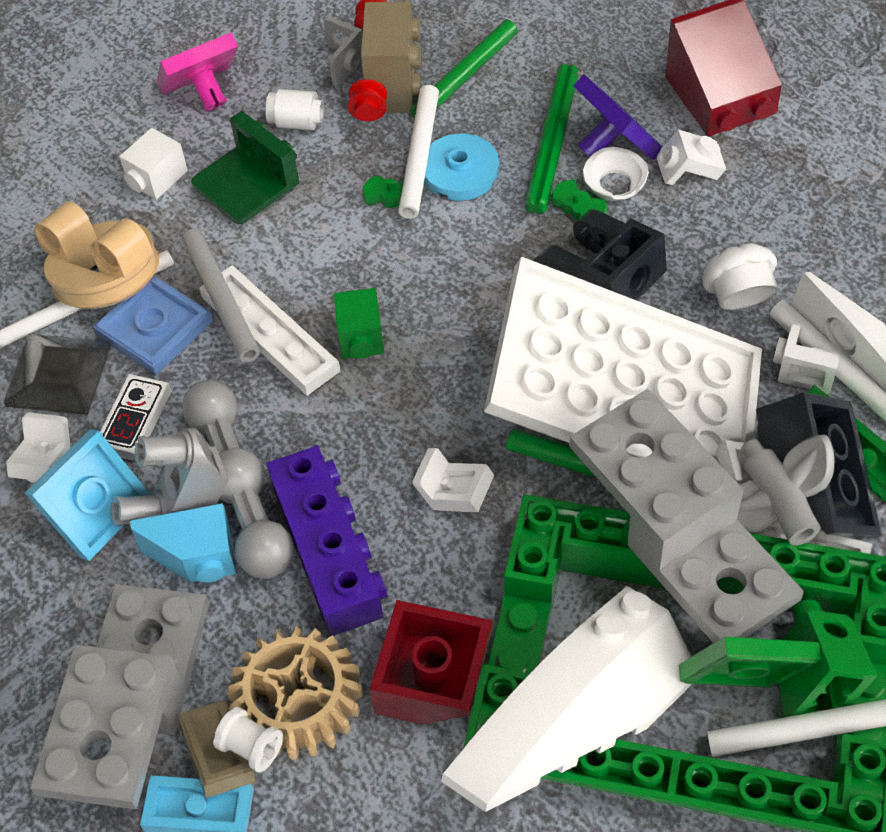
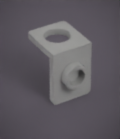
[324,16,363,87]

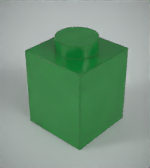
[334,288,384,359]

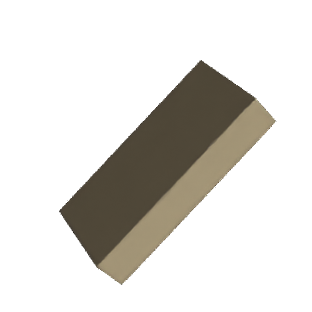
[177,700,256,798]

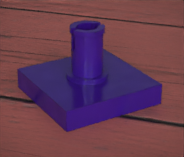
[573,74,663,160]

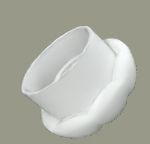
[702,243,778,310]

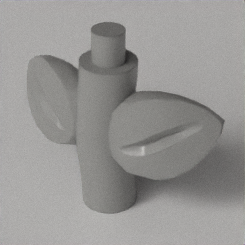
[737,435,834,546]

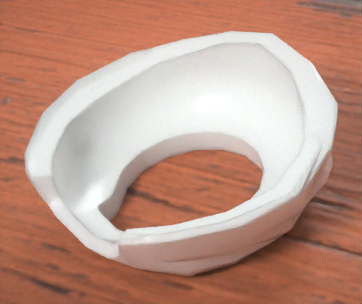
[582,147,649,201]

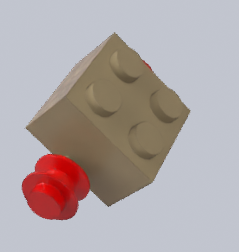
[347,0,422,122]

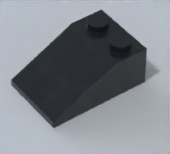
[755,392,882,538]

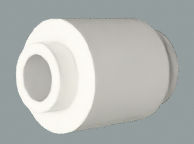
[266,89,325,130]

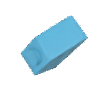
[130,503,237,583]

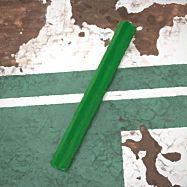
[525,63,578,215]

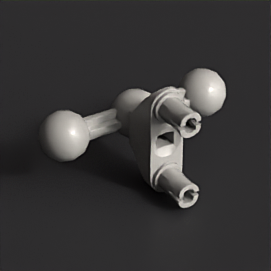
[110,379,294,579]

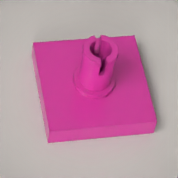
[156,33,238,112]

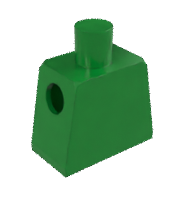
[779,599,877,718]

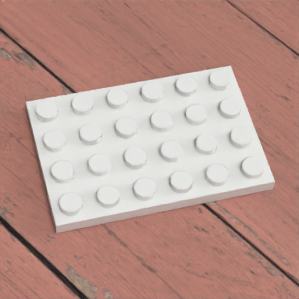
[484,257,762,463]

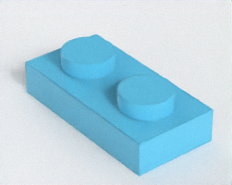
[140,775,254,832]

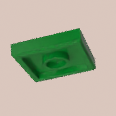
[679,637,821,688]

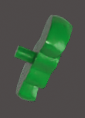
[362,176,403,209]
[551,180,607,221]

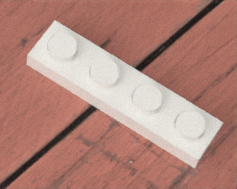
[200,265,340,396]

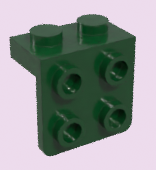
[191,111,300,224]

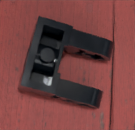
[533,209,667,300]

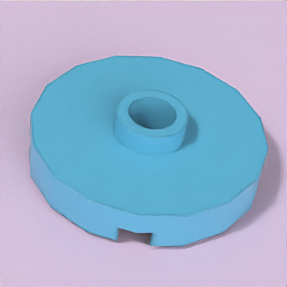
[424,133,500,201]

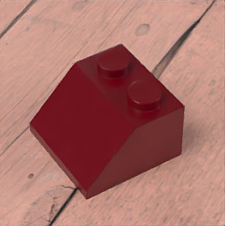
[369,600,493,725]

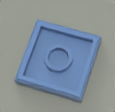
[93,276,214,375]

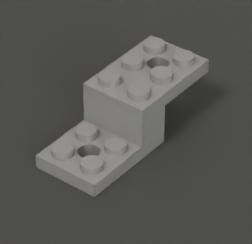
[569,388,804,643]
[30,584,210,810]

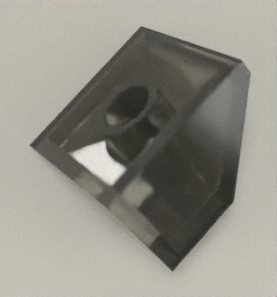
[3,334,111,415]

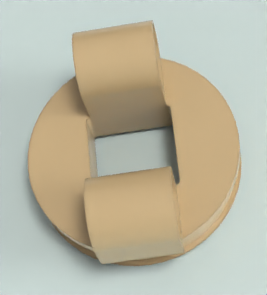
[34,201,159,309]

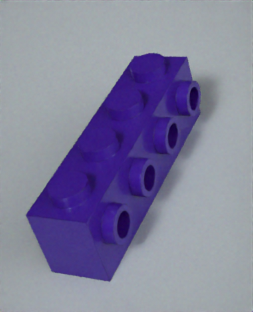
[266,445,388,637]

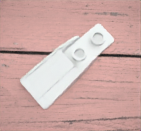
[791,272,886,391]

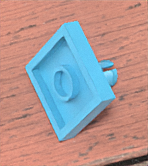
[24,429,150,561]

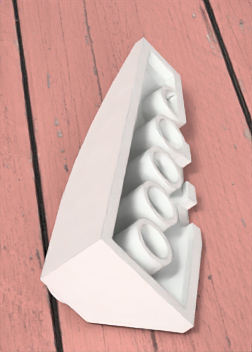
[441,586,692,812]

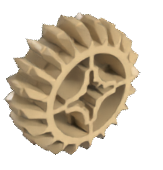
[227,626,363,761]

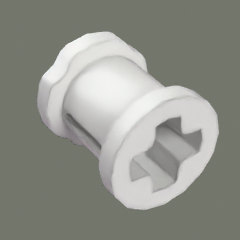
[213,707,283,773]

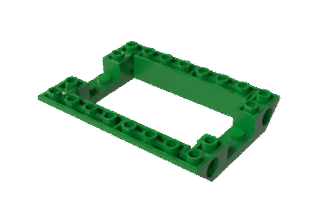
[463,494,886,832]

